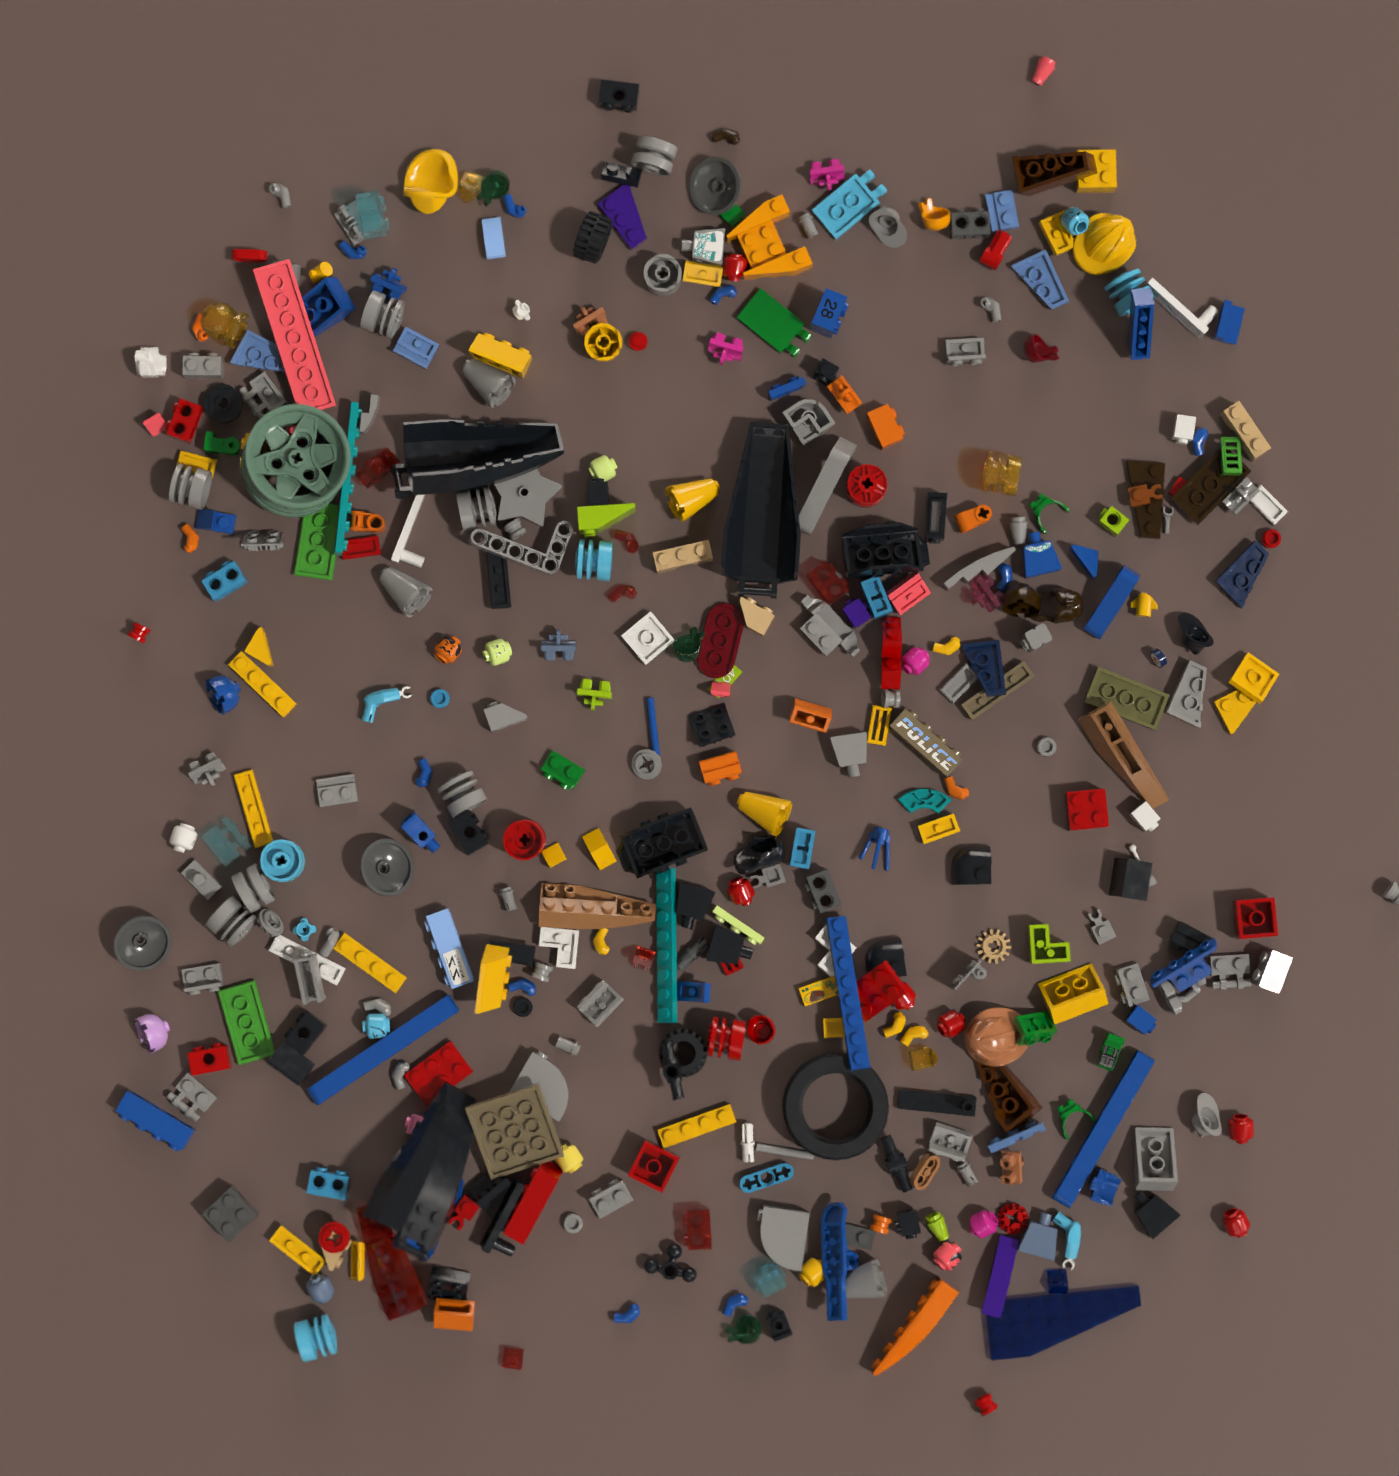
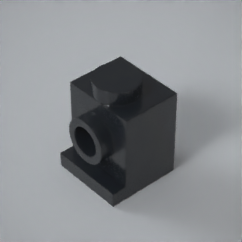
[813,358,839,386]
[766,1310,793,1342]

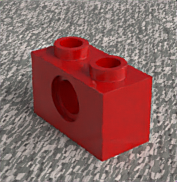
[187,1043,232,1076]

